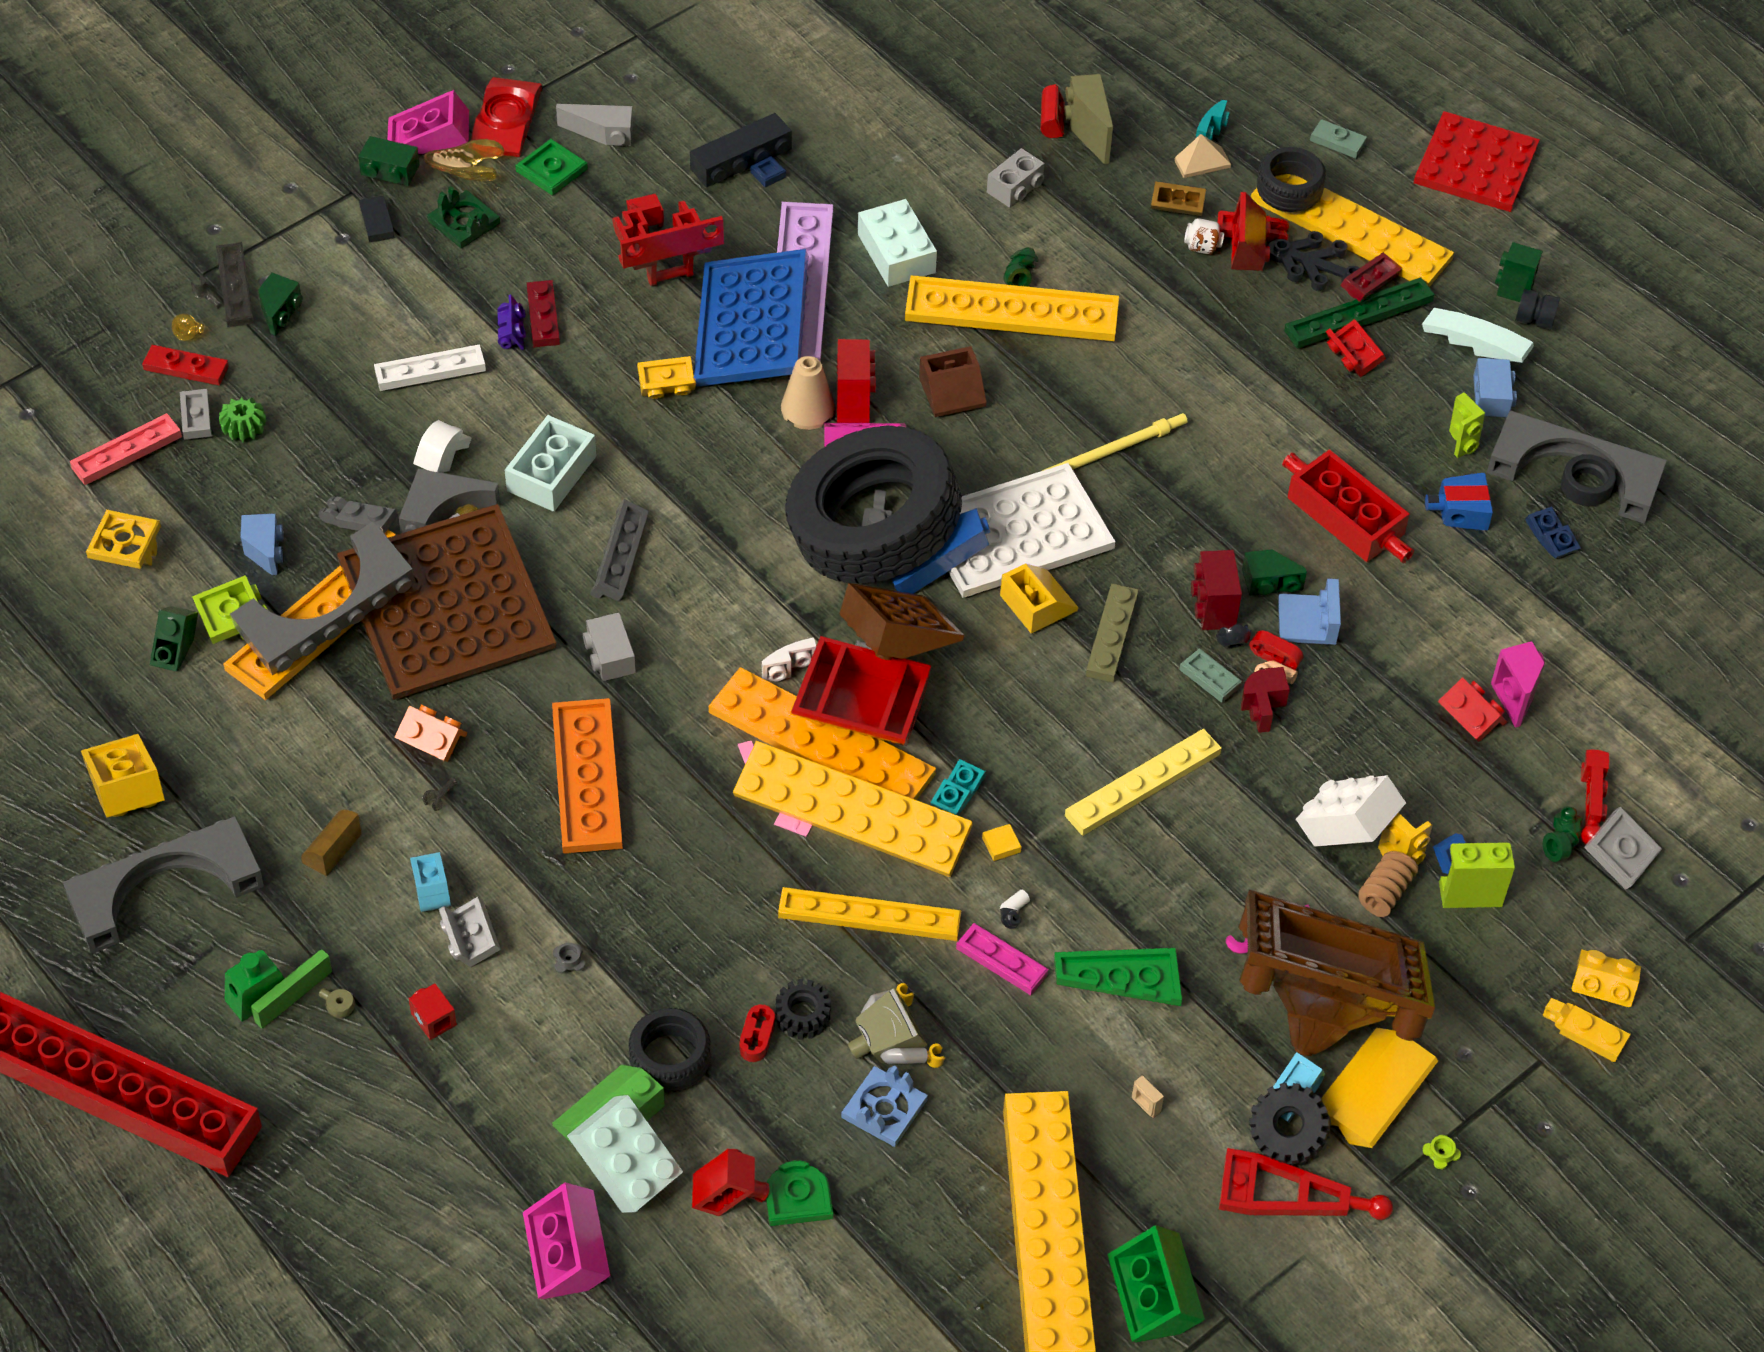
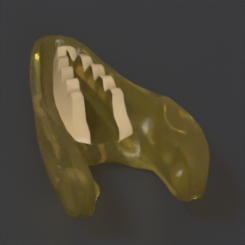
[424,139,504,181]

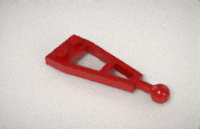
[1219,1148,1393,1220]

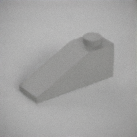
[556,104,633,146]

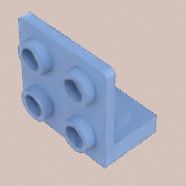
[1278,579,1341,645]

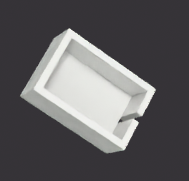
[1296,775,1406,846]

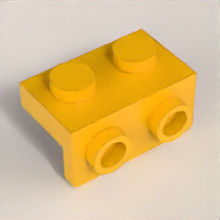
[637,356,696,399]
[1378,812,1433,865]
[1572,949,1641,1007]

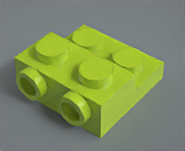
[192,575,267,644]

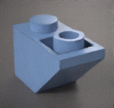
[241,514,283,575]

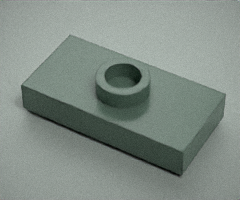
[1310,119,1367,158]
[1179,648,1242,703]

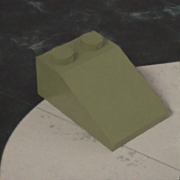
[1064,74,1113,164]

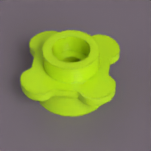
[1423,1135,1461,1169]

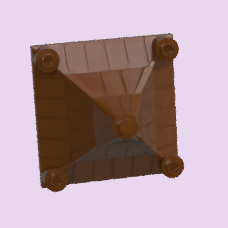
[1238,889,1435,1056]

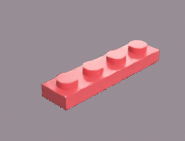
[70,413,182,485]

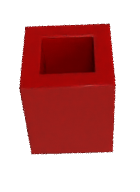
[408,983,457,1040]

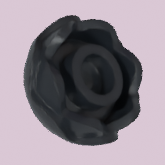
[1216,624,1251,649]

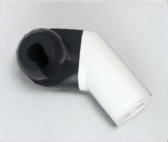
[1000,890,1030,929]

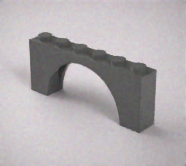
[1487,411,1667,524]
[230,521,416,676]
[63,817,264,954]

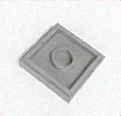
[1584,807,1662,890]

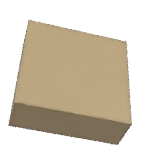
[1132,1075,1164,1118]

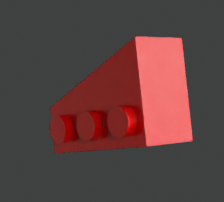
[837,339,876,423]

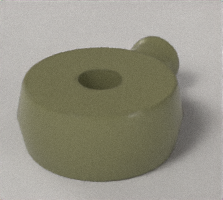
[319,988,355,1018]

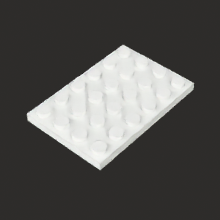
[948,463,1115,598]

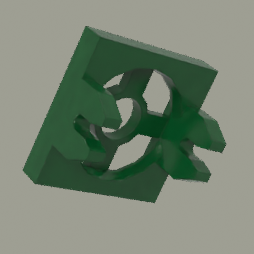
[427,186,501,248]

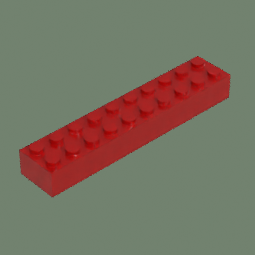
[0,992,262,1177]

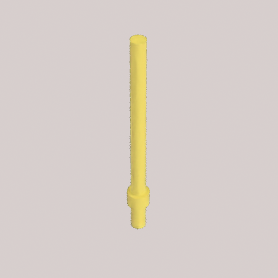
[1042,413,1187,471]

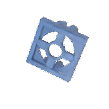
[841,1066,928,1147]

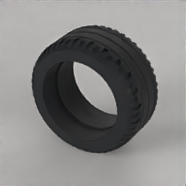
[1257,147,1326,212]
[628,1008,711,1093]

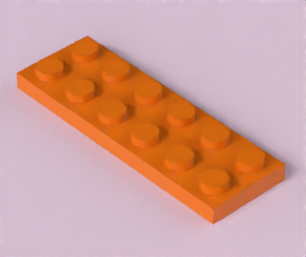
[552,698,623,854]

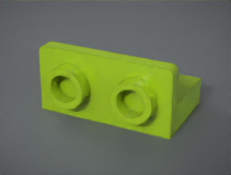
[1449,393,1485,458]

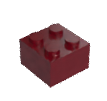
[1191,550,1242,630]

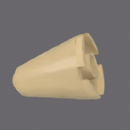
[781,356,835,430]

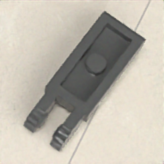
[318,496,398,534]

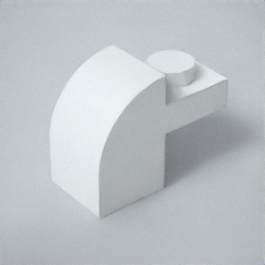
[413,420,471,473]

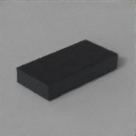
[358,195,395,242]

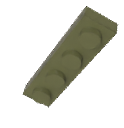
[1086,583,1139,683]

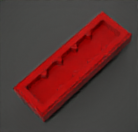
[142,345,229,386]

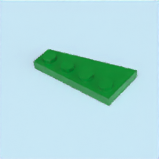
[1054,948,1182,1006]

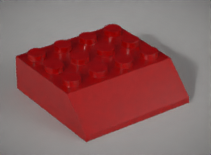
[791,636,931,746]

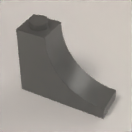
[399,469,500,533]

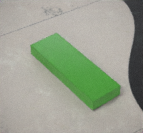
[251,950,332,1029]

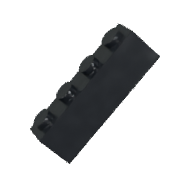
[690,113,792,188]

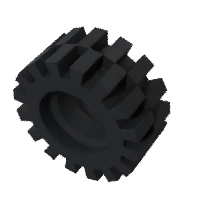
[775,979,831,1040]

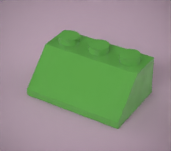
[552,1065,665,1142]

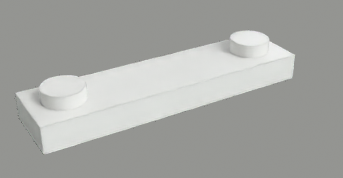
[374,344,486,391]

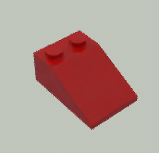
[1231,192,1270,271]

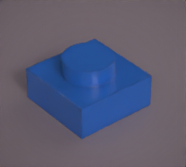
[1433,833,1465,874]

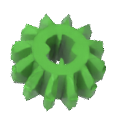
[219,396,267,442]

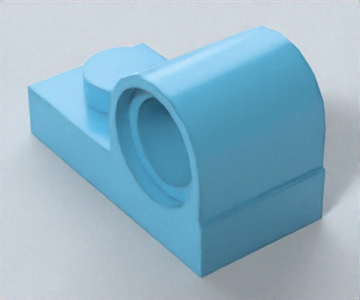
[410,852,451,912]
[1273,1052,1325,1123]

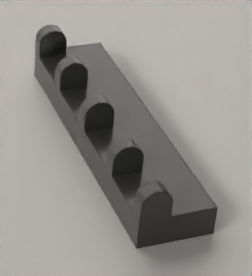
[590,499,649,601]

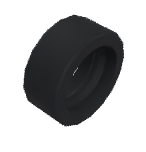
[1561,454,1616,506]

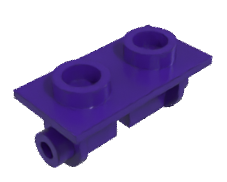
[497,294,526,350]

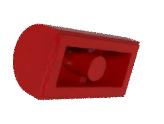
[1041,84,1065,138]

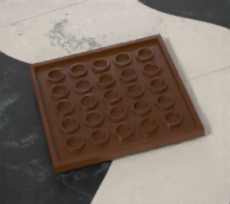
[337,504,556,700]

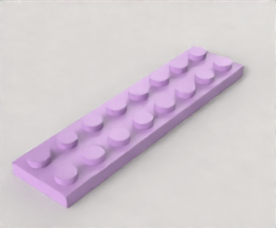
[777,202,833,361]

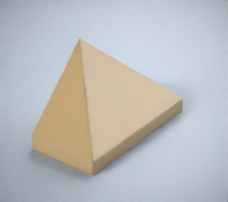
[1175,134,1231,178]

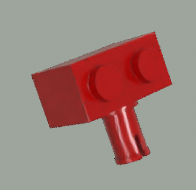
[692,1148,769,1216]

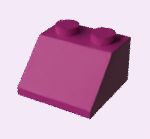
[1491,641,1545,728]

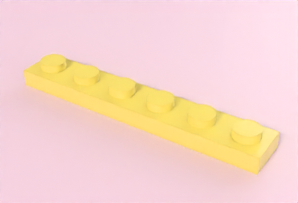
[1065,728,1222,836]

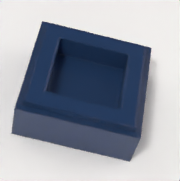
[751,156,786,188]

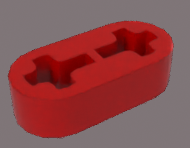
[1249,630,1304,670]
[739,1004,775,1062]

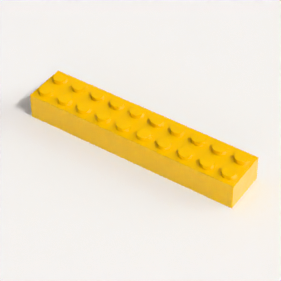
[1003,1091,1096,1352]

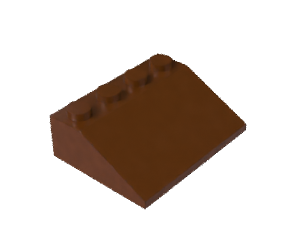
[839,583,964,660]

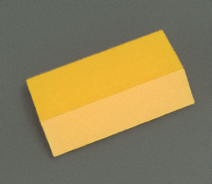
[1321,1028,1438,1148]

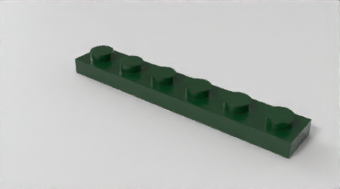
[1284,277,1435,349]

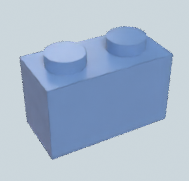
[1473,358,1517,417]

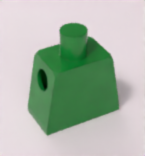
[225,950,285,1022]

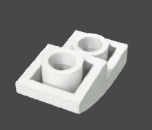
[762,637,816,682]

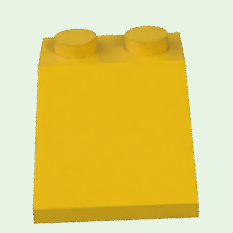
[81,734,165,818]

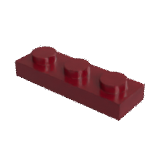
[1340,252,1403,302]
[526,280,560,348]

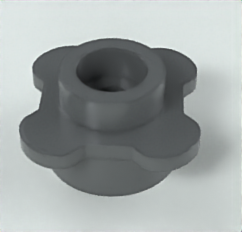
[553,943,585,973]

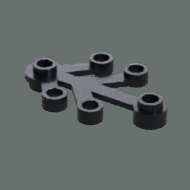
[1269,231,1359,291]

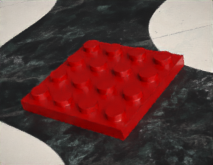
[1413,111,1540,212]

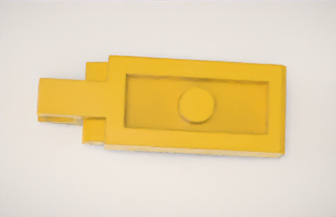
[1543,998,1630,1062]

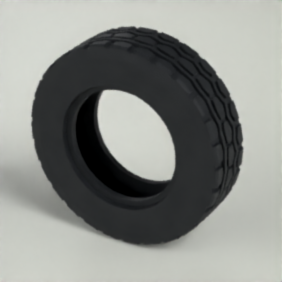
[785,426,962,584]

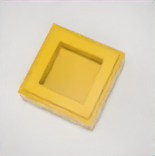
[982,824,1021,861]

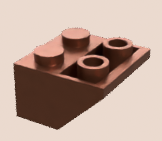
[919,346,986,417]

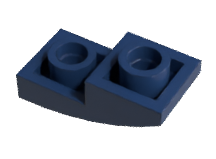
[1525,506,1581,559]

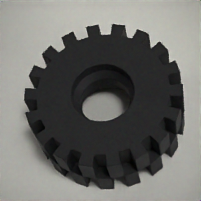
[1249,1083,1331,1166]

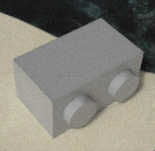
[583,613,636,681]

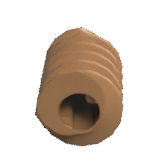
[1358,851,1418,917]

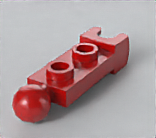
[1581,749,1609,844]

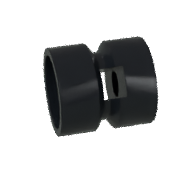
[1515,289,1560,330]

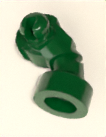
[1004,247,1039,287]
[1542,806,1582,862]

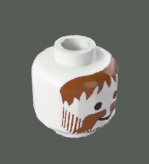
[1184,218,1224,254]

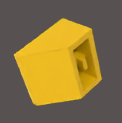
[1000,563,1078,634]

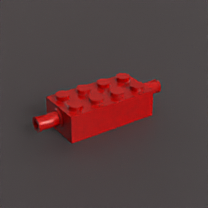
[1282,449,1414,564]

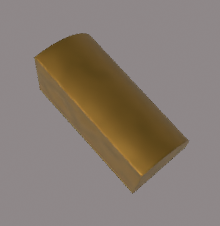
[1151,181,1206,216]
[301,810,362,876]

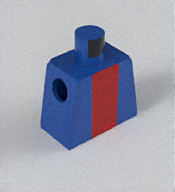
[1425,473,1493,530]

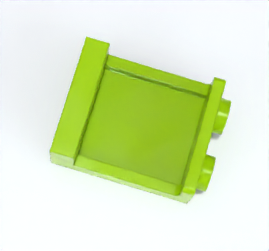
[1439,843,1515,908]

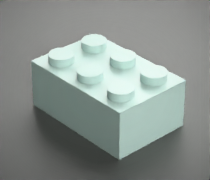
[858,199,937,287]
[505,415,596,511]
[567,1095,683,1213]

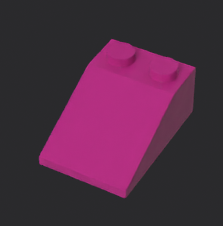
[387,90,469,154]

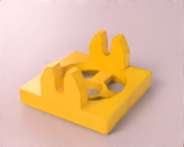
[86,510,161,569]

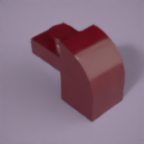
[1241,667,1290,733]

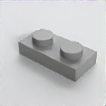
[180,389,212,440]

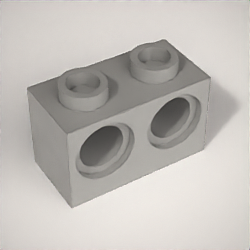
[987,148,1044,208]

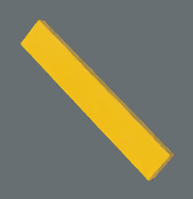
[778,887,961,941]

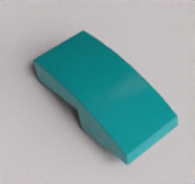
[1196,100,1230,141]
[930,759,986,816]

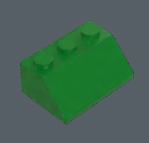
[1107,1225,1205,1343]

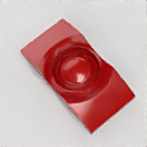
[470,77,542,157]

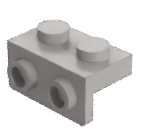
[439,897,501,967]

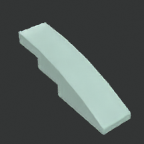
[1422,308,1534,362]

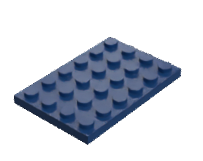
[694,249,808,387]

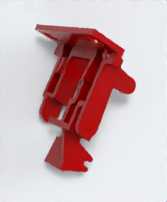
[613,193,724,286]

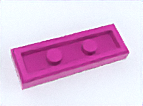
[956,923,1049,995]

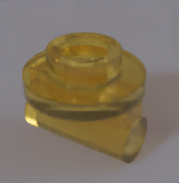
[172,314,204,341]

